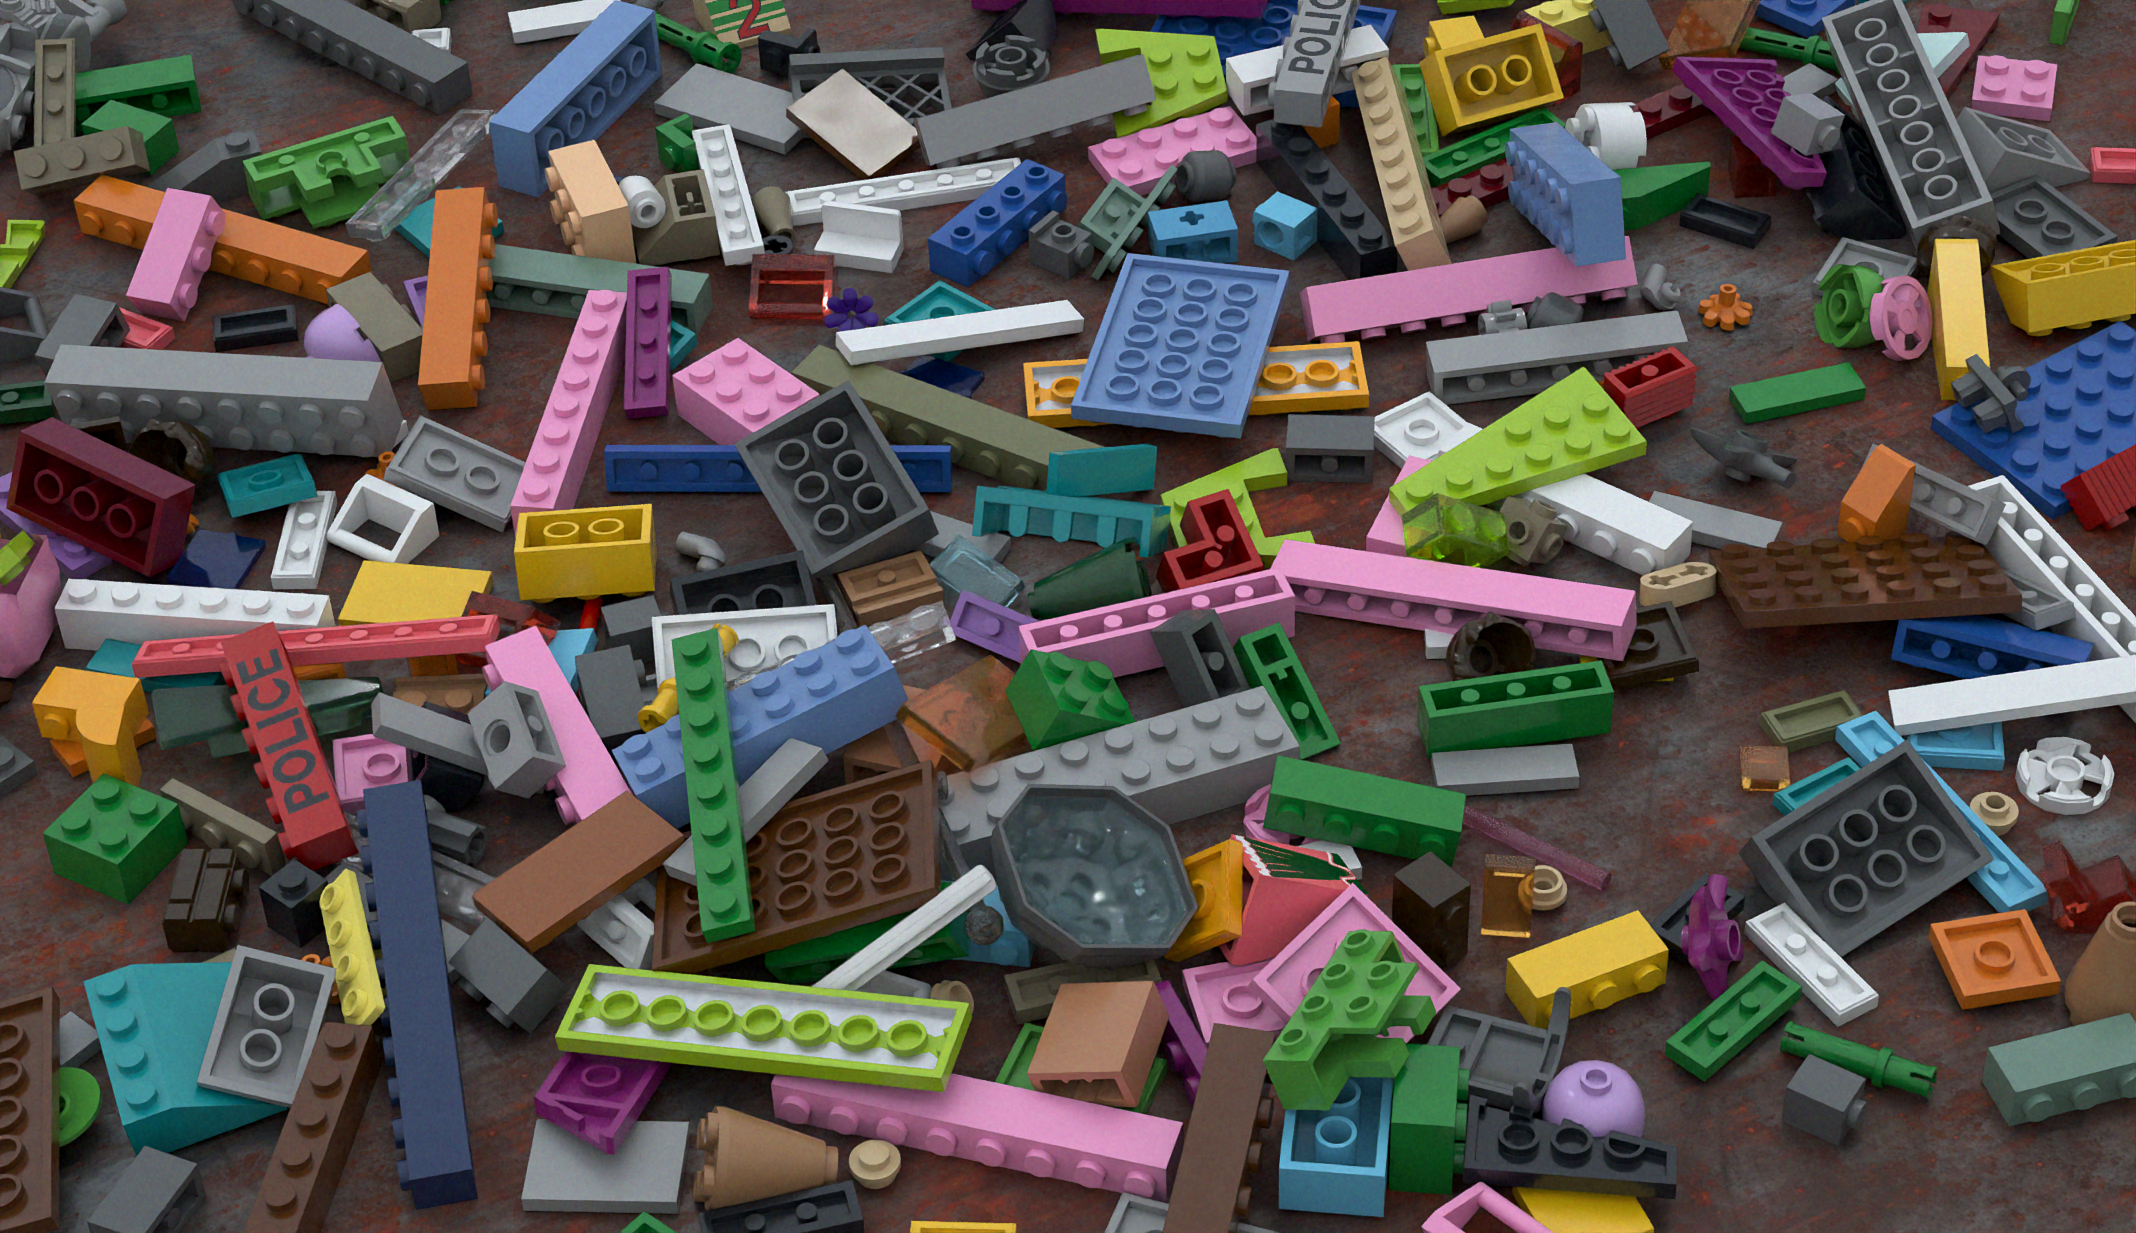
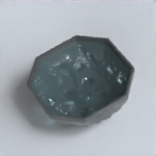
[991,784,1199,971]

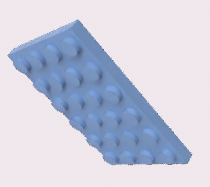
[1071,253,1290,439]

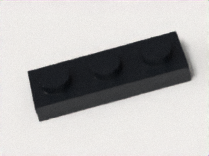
[698,1180,865,1233]

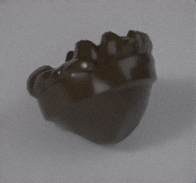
[1917,214,1997,277]
[129,419,214,490]
[1446,612,1536,681]

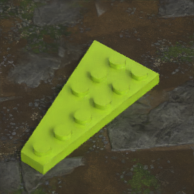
[1389,366,1647,528]

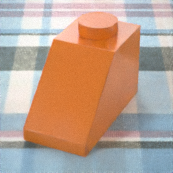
[1837,444,1916,542]

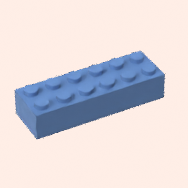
[489,0,662,198]
[1505,122,1626,267]
[612,625,913,829]

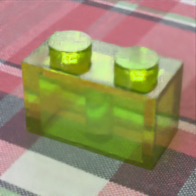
[1401,493,1509,568]

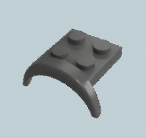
[1427,987,1571,1114]

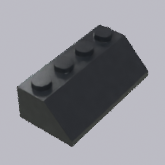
[1805,95,1907,241]

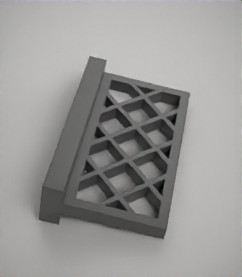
[788,47,952,138]

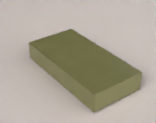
[1759,690,1863,755]

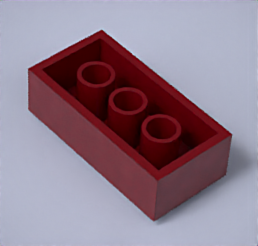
[6,417,196,577]

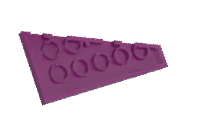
[1672,57,1827,190]

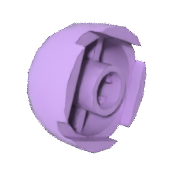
[304,304,381,362]
[1541,1060,1646,1138]

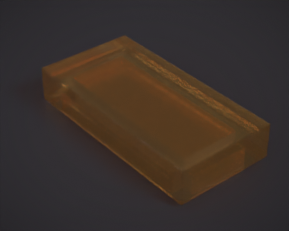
[1481,854,1535,938]

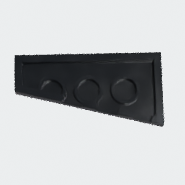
[1463,1095,1678,1199]

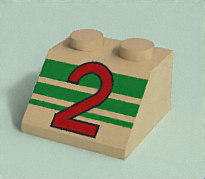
[693,0,792,49]

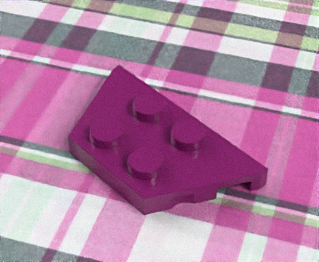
[534,1051,673,1155]

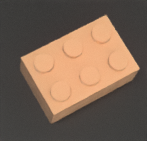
[545,140,636,264]

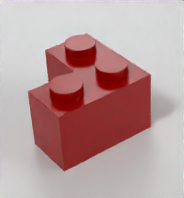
[1156,489,1264,593]

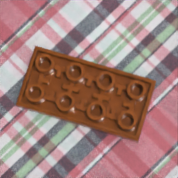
[471,790,685,954]

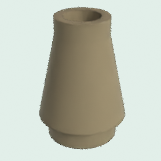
[753,186,795,241]

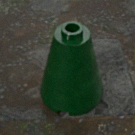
[1028,536,1153,621]

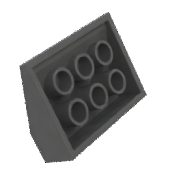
[734,380,939,579]
[1738,739,1994,958]

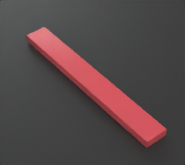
[132,614,500,678]

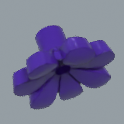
[824,288,879,332]

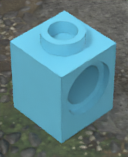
[1252,191,1317,261]

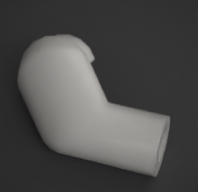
[1640,264,1681,311]
[676,531,727,572]

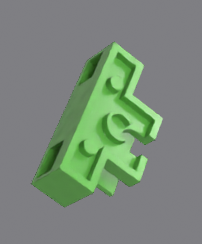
[242,116,413,229]
[1263,929,1436,1111]

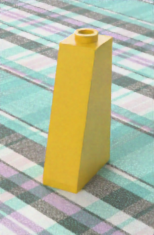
[1927,239,1990,400]

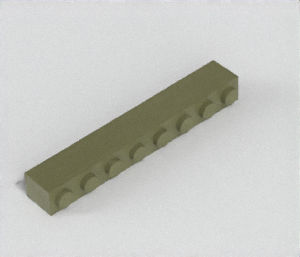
[791,345,1104,497]

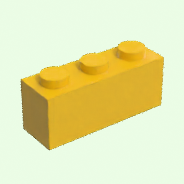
[1505,910,1669,1029]

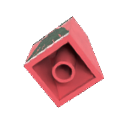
[1218,834,1369,966]

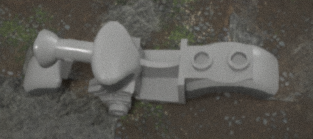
[0,0,127,153]

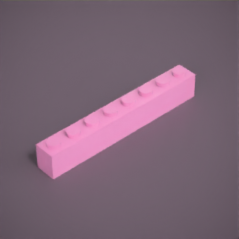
[1299,236,1638,344]
[510,290,627,538]
[1270,539,1637,661]
[771,1073,1184,1203]

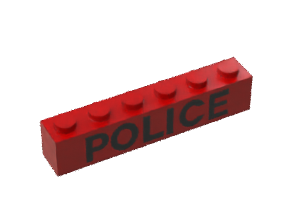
[219,621,359,871]

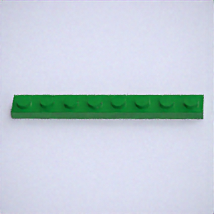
[671,628,756,943]

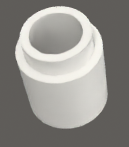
[618,176,666,228]

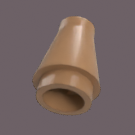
[1439,195,1488,244]

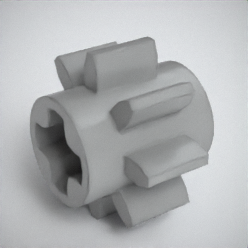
[1478,300,1527,335]

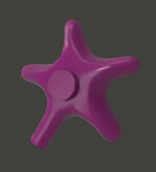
[1681,874,1744,1001]

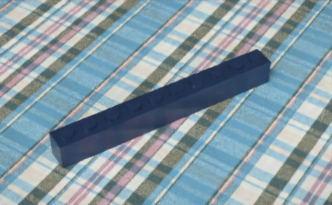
[356,780,478,1210]

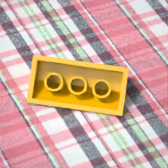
[1991,240,2136,336]

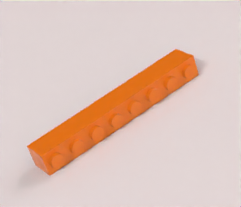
[74,174,372,305]

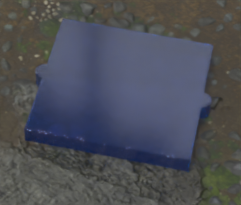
[899,355,985,399]
[166,529,267,590]

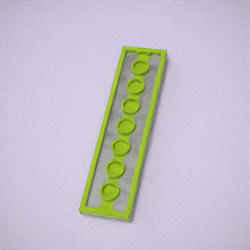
[555,964,972,1092]

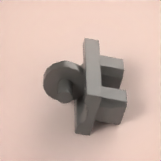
[1951,353,2031,434]

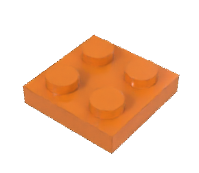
[1928,909,2061,1010]

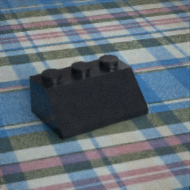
[670,550,817,615]

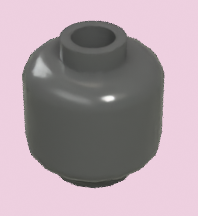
[1174,150,1237,203]
[1526,292,1584,329]

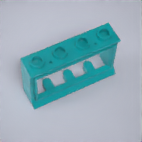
[972,485,1171,558]

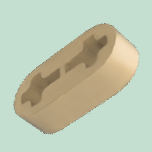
[1639,562,1717,608]

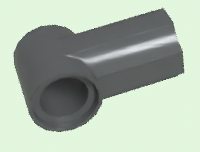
[424,795,489,865]

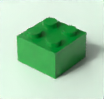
[1005,649,1135,751]
[42,773,189,905]
[1389,1043,1469,1195]

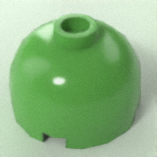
[1814,264,1885,349]

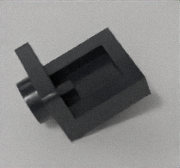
[757,28,820,77]

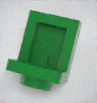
[655,114,699,173]

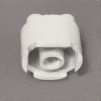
[1565,102,1647,170]

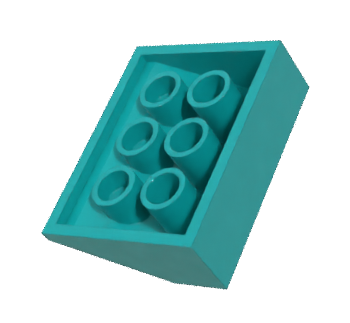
[83,962,287,1156]

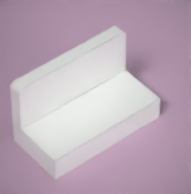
[814,200,904,273]

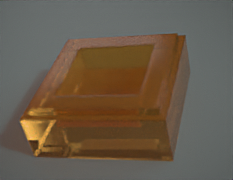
[1739,745,1790,791]

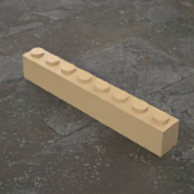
[1351,56,1452,271]

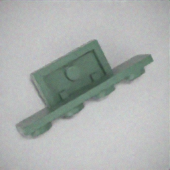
[1077,164,1178,280]

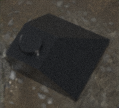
[966,0,1058,61]

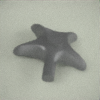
[1691,427,1797,489]

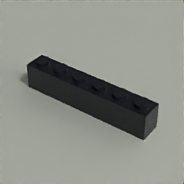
[1256,119,1398,280]

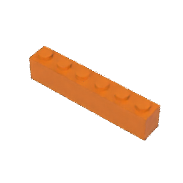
[418,187,498,411]

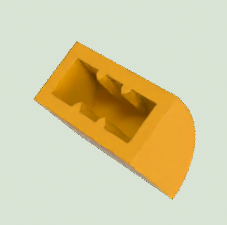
[76,706,142,787]

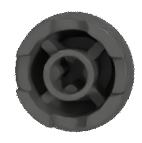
[973,35,1050,98]

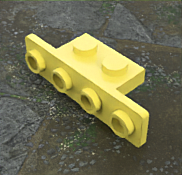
[319,869,387,1026]

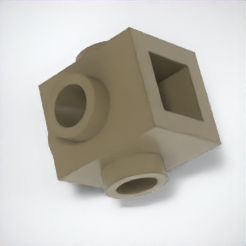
[1487,496,1569,566]

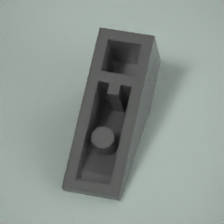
[147,130,262,202]

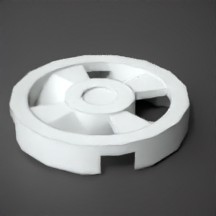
[2015,737,2114,815]

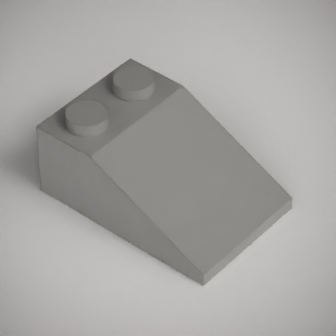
[1956,107,2091,193]
[197,945,336,1108]

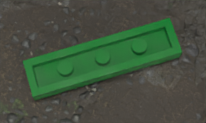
[1423,106,1566,187]

